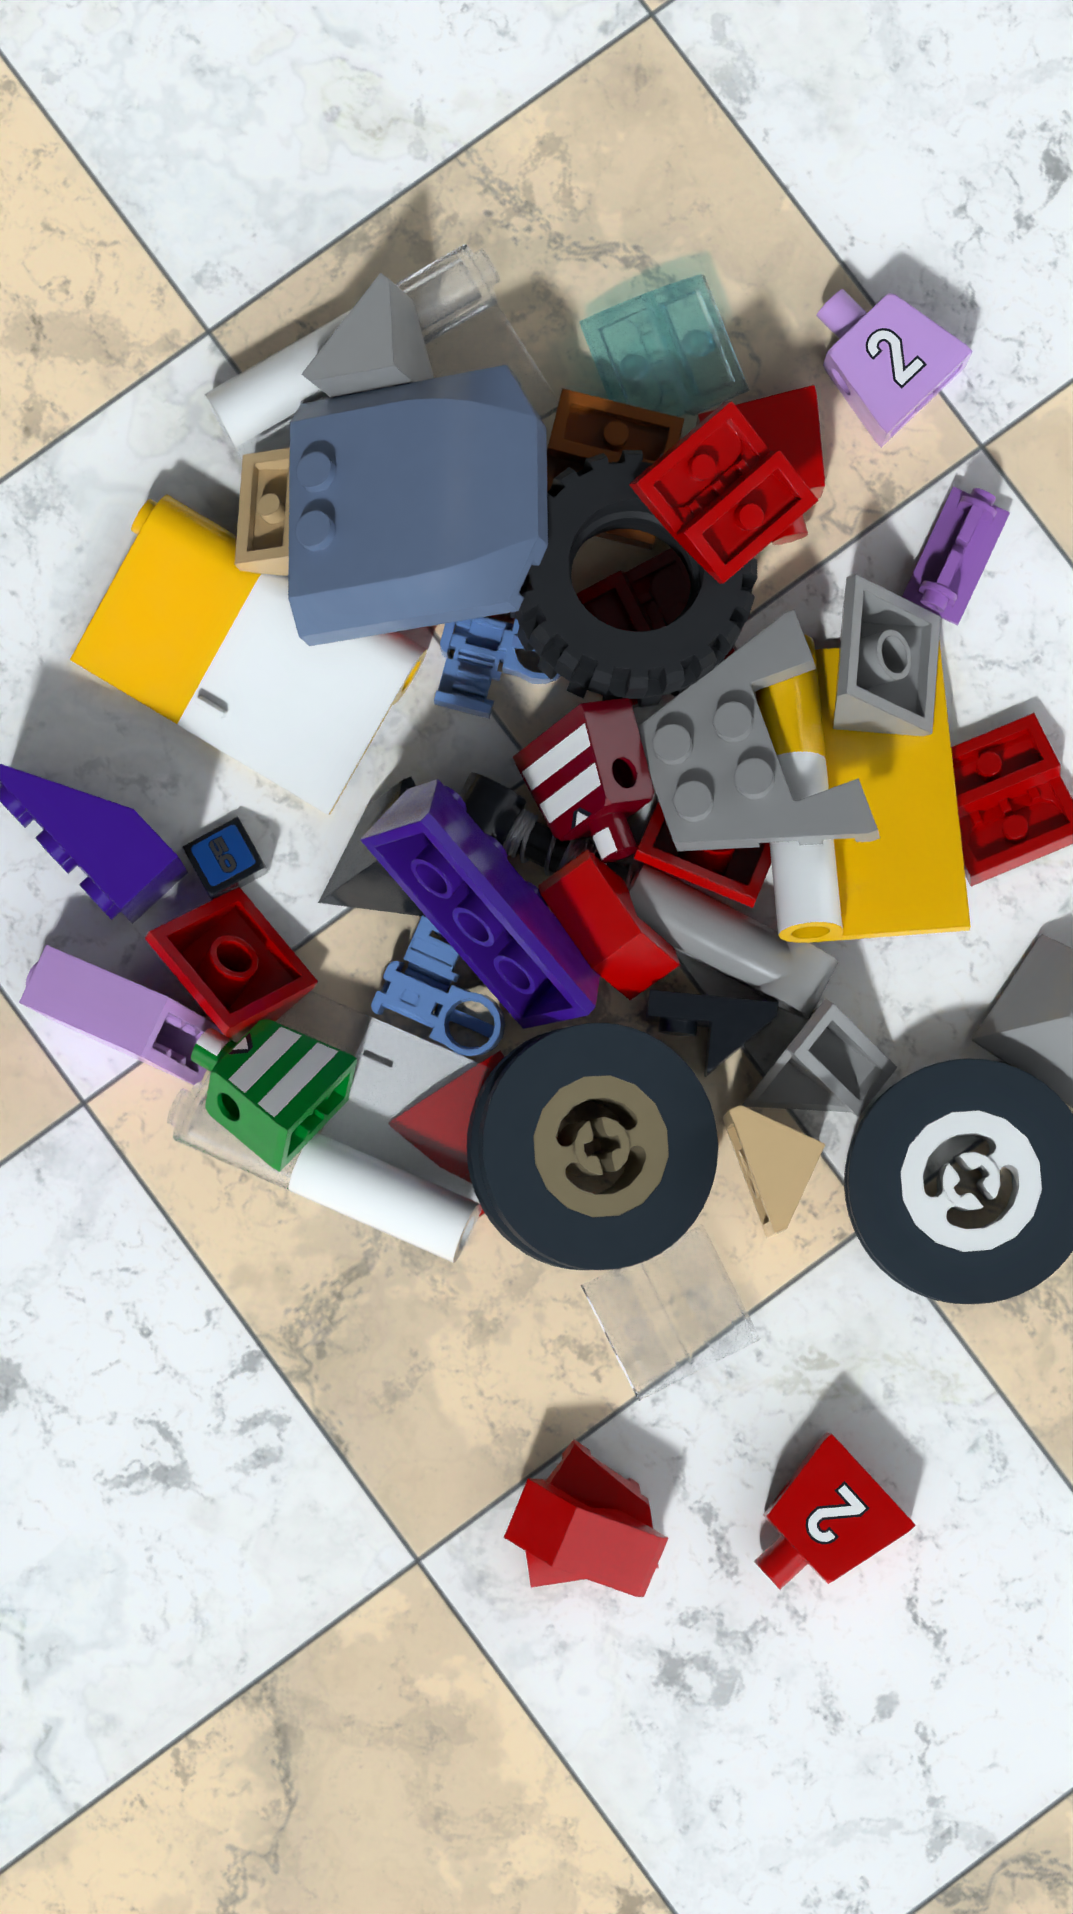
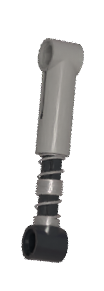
[459,772,838,1019]

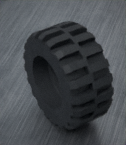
[510,450,757,707]

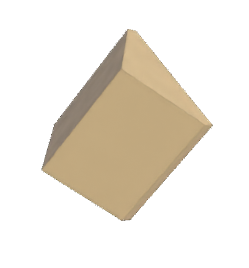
[722,1105,826,1238]

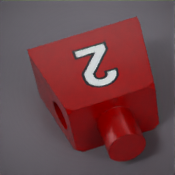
[754,1433,916,1590]

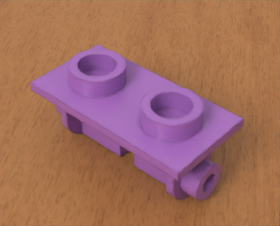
[902,486,1010,626]

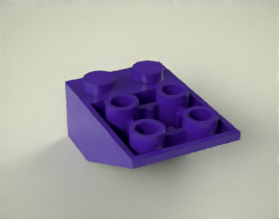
[0,764,188,924]

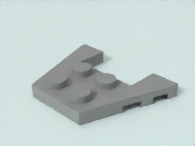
[638,609,880,851]

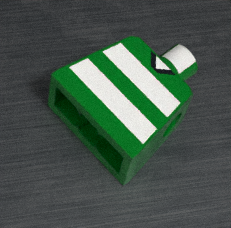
[191,1019,357,1172]

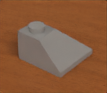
[971,934,1073,1108]

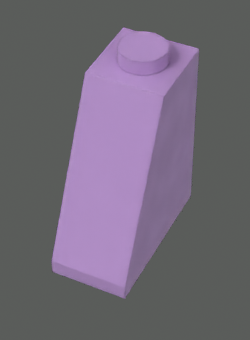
[19,945,223,1087]

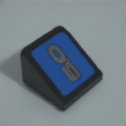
[182,816,268,900]

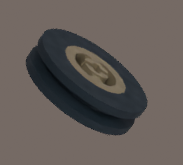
[466,1023,718,1270]

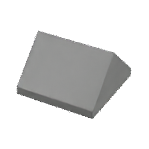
[833,574,941,736]

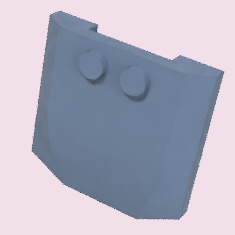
[288,365,548,646]

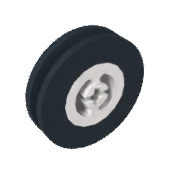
[844,1058,1073,1304]

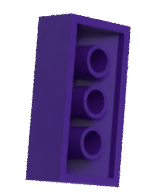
[360,779,600,1029]

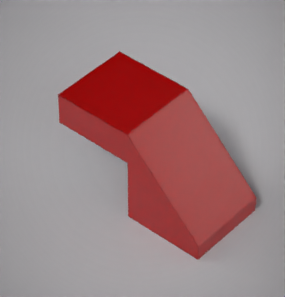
[538,849,680,1000]
[503,1478,669,1597]

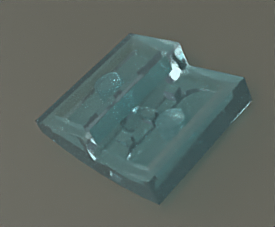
[579,274,749,417]

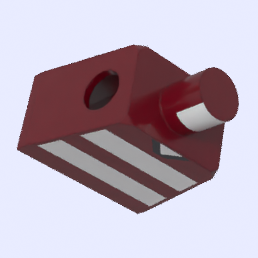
[513,698,654,863]

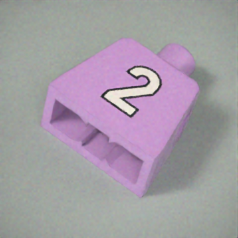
[816,289,973,448]

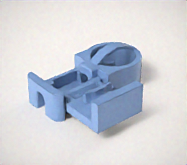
[434,617,561,719]
[371,915,506,1056]

